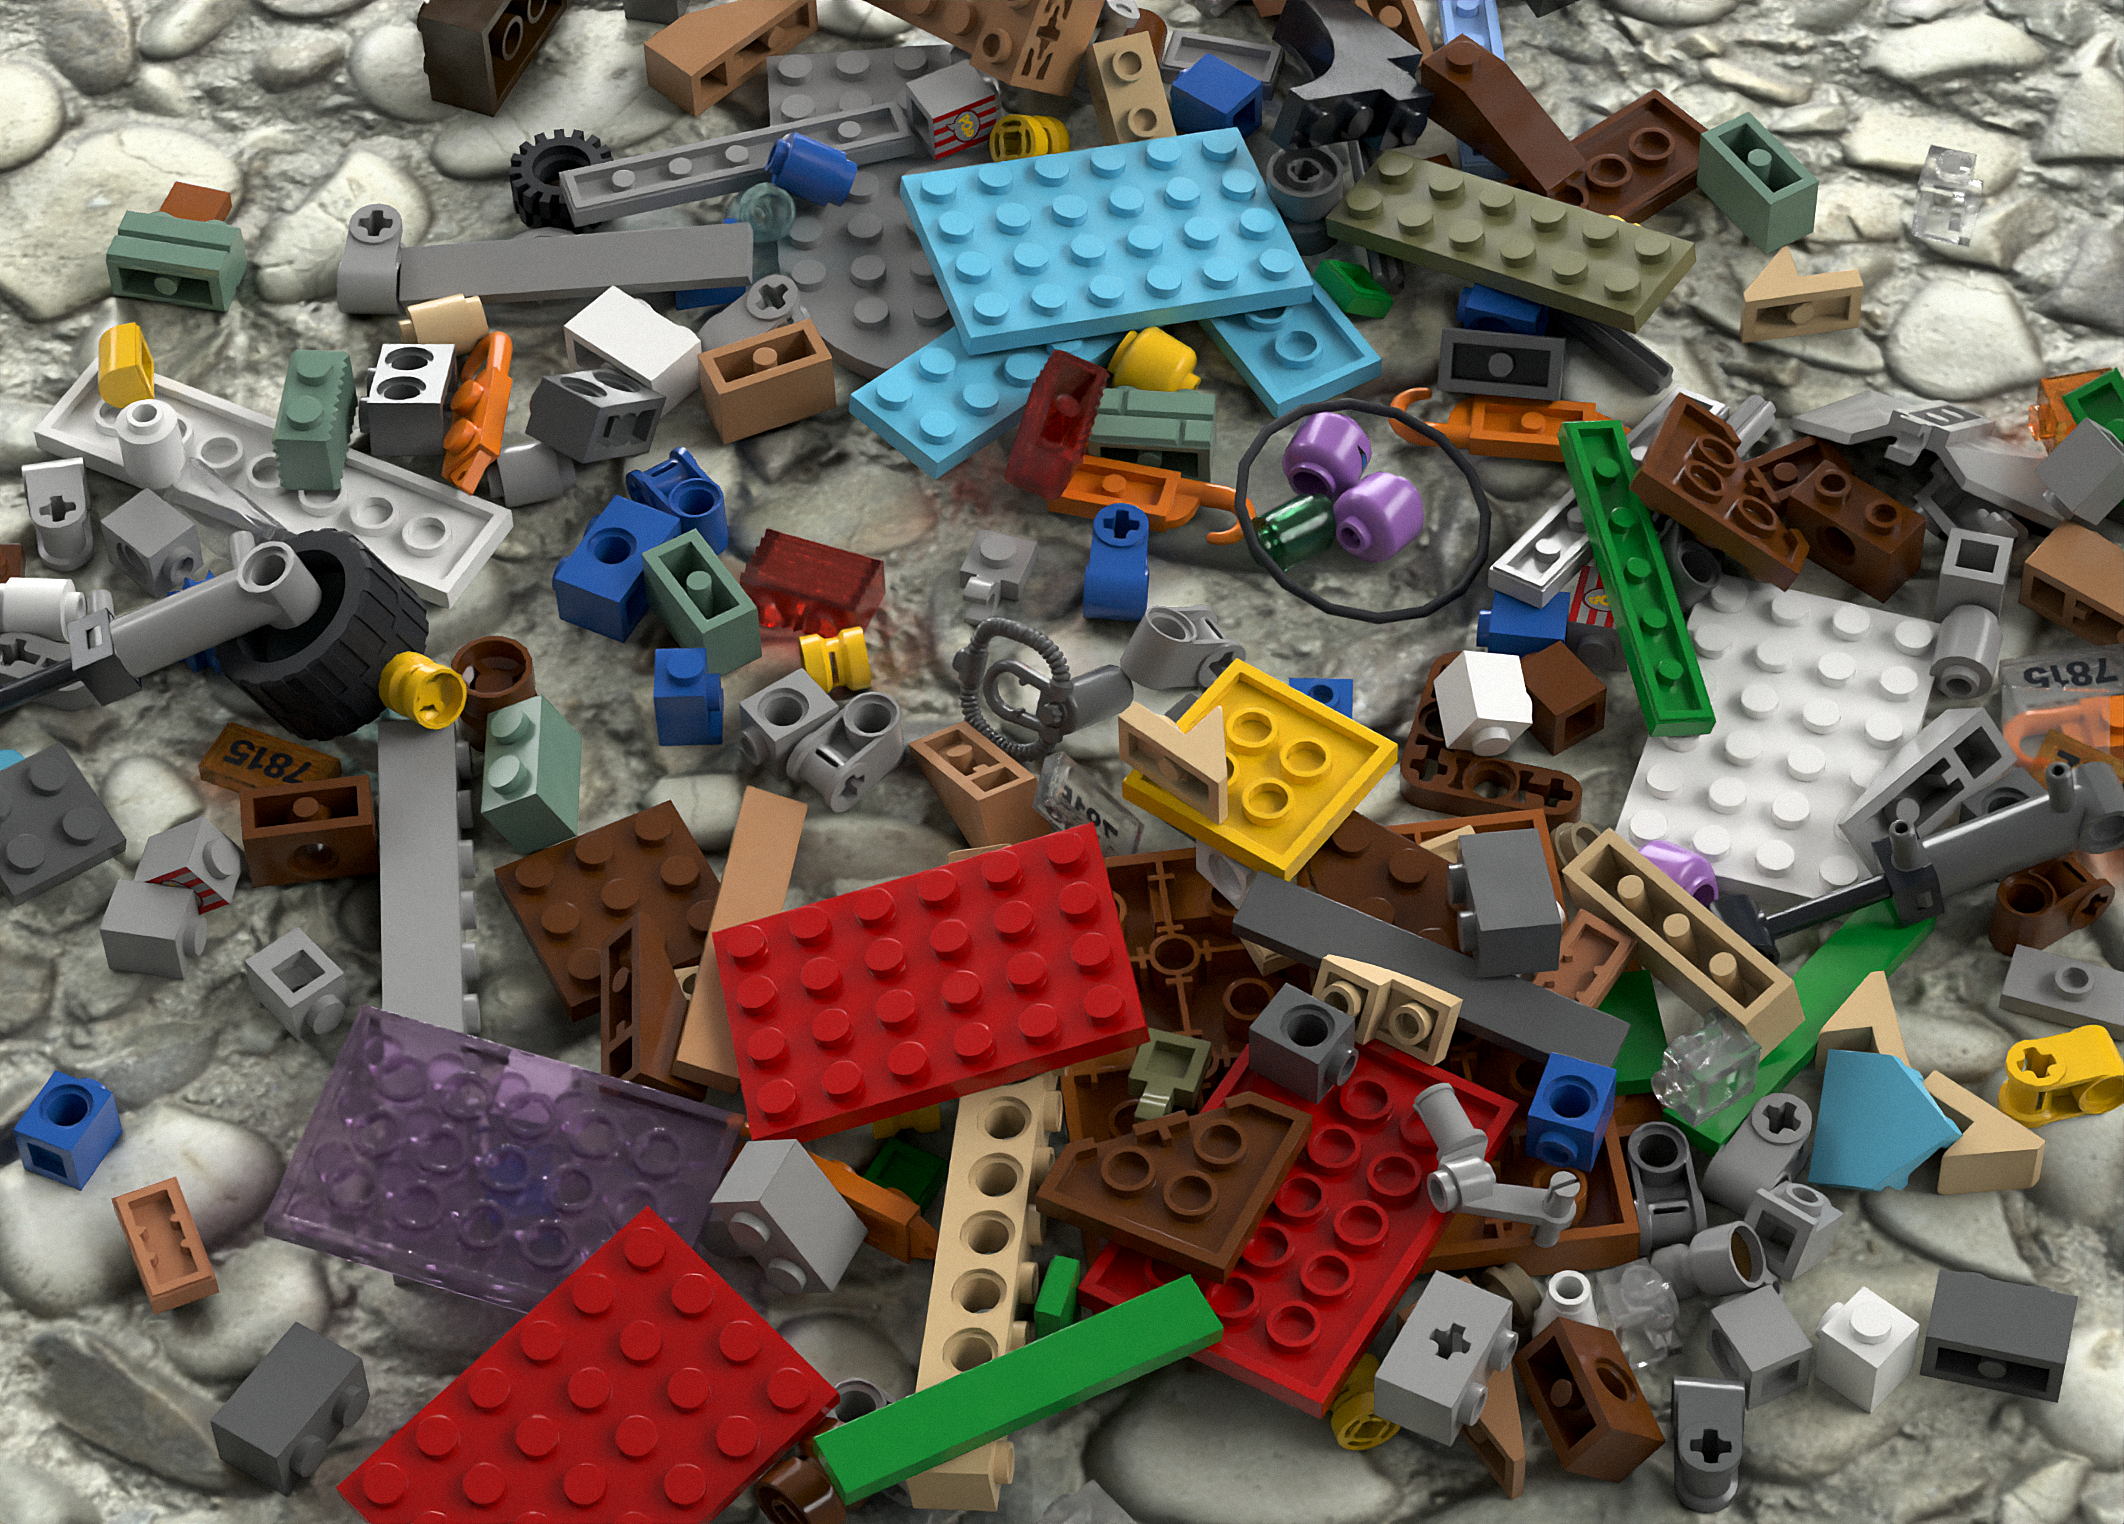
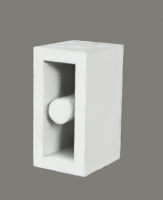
[564,286,702,420]

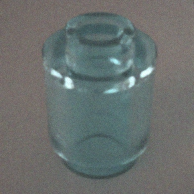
[724,183,796,248]

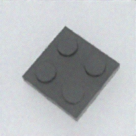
[0,742,127,908]

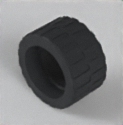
[215,528,429,742]

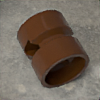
[451,636,538,753]
[754,1417,876,1524]

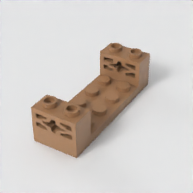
[863,0,1105,98]

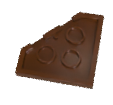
[1628,391,1810,592]
[1305,810,1474,959]
[1035,1091,1313,1285]

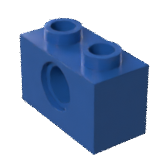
[552,495,682,643]

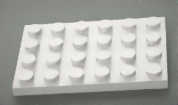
[1615,574,1941,922]

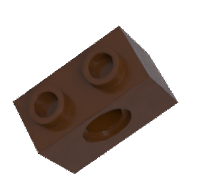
[1785,459,1927,604]
[239,774,380,888]
[1512,1316,1666,1483]

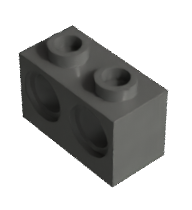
[358,344,459,456]
[525,367,667,463]

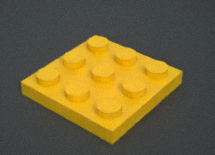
[1122,658,1398,882]

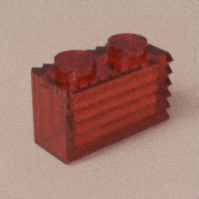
[1004,350,1110,501]
[740,528,886,639]

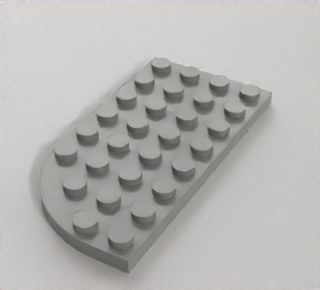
[766,44,1002,380]

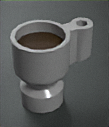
[1651,1221,1784,1302]

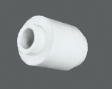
[115,399,185,490]
[0,577,86,641]

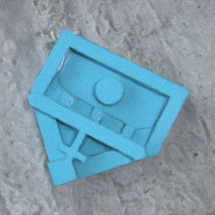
[1808,1049,1963,1192]

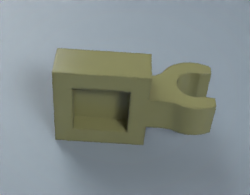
[1128,1028,1212,1123]

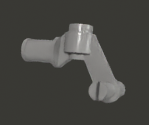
[1412,1083,1580,1248]

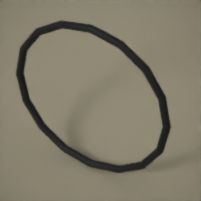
[1234,398,1492,624]

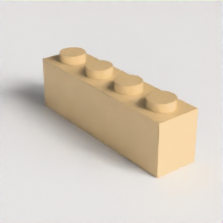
[1561,827,1806,1064]

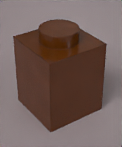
[1520,640,1607,757]

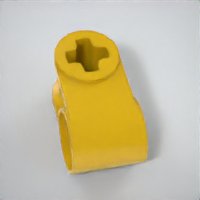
[1997,1025,2124,1128]

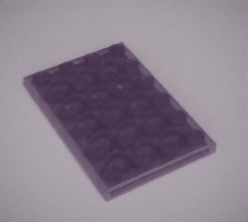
[263,1004,745,1314]

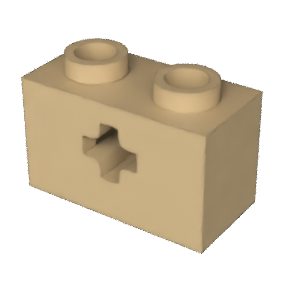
[1082,31,1176,146]

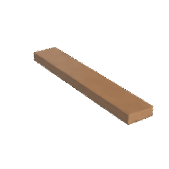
[671,785,808,1094]

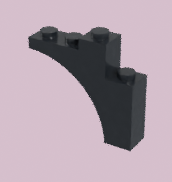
[1270,0,1435,152]

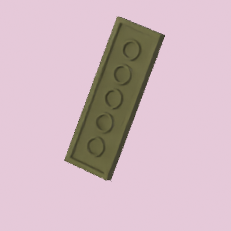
[1325,148,1696,334]

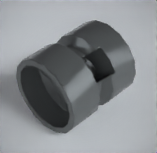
[1267,146,1343,256]

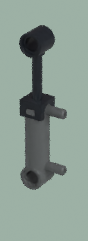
[1706,761,2124,966]

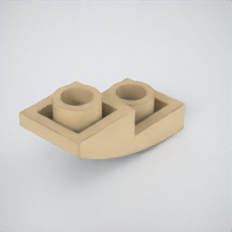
[1312,954,1463,1066]

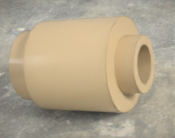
[398,293,489,356]

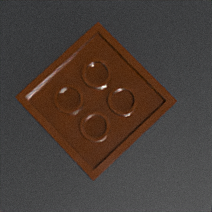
[494,800,720,1023]

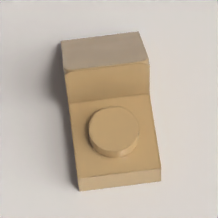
[1739,245,1864,344]
[1118,701,1228,825]
[1814,971,1911,1072]
[1923,1070,2046,1195]

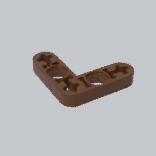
[1399,651,1582,835]

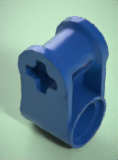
[626,447,729,556]
[1083,503,1149,622]

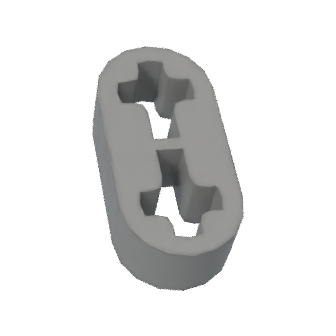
[0,631,96,711]

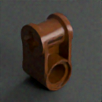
[1988,851,2115,957]

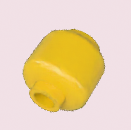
[1107,326,1201,392]

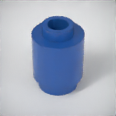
[765,131,857,207]

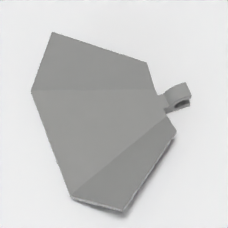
[1789,390,2072,530]

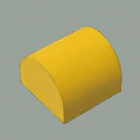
[98,322,154,409]

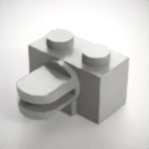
[691,1139,869,1295]

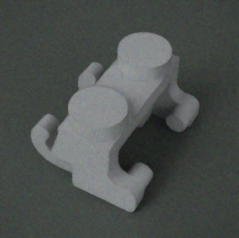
[1911,458,2028,553]

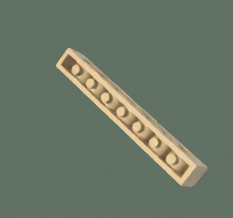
[906,1065,1070,1511]

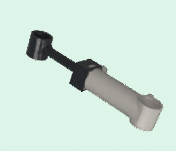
[0,531,322,714]

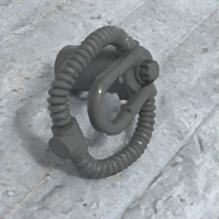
[952,617,1134,763]

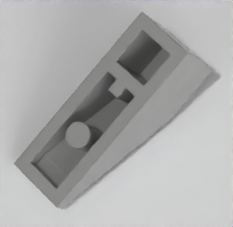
[1837,707,2019,876]

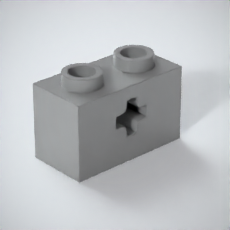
[1374,1270,1519,1447]

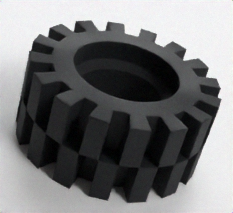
[509,129,614,235]

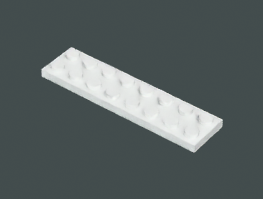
[34,355,514,610]

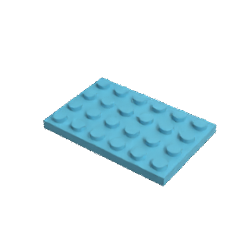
[900,127,1314,356]

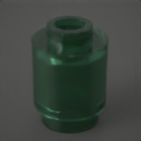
[1247,493,1337,572]

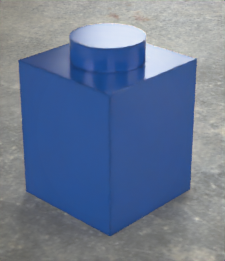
[1170,53,1262,140]
[1476,590,1570,659]

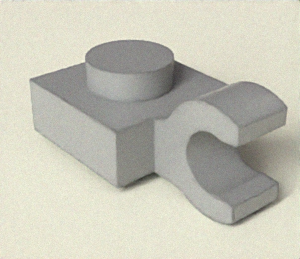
[960,528,1038,625]

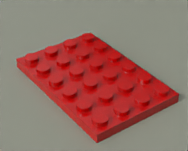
[711,822,1151,1143]
[1077,1039,1519,1419]
[336,1205,840,1524]

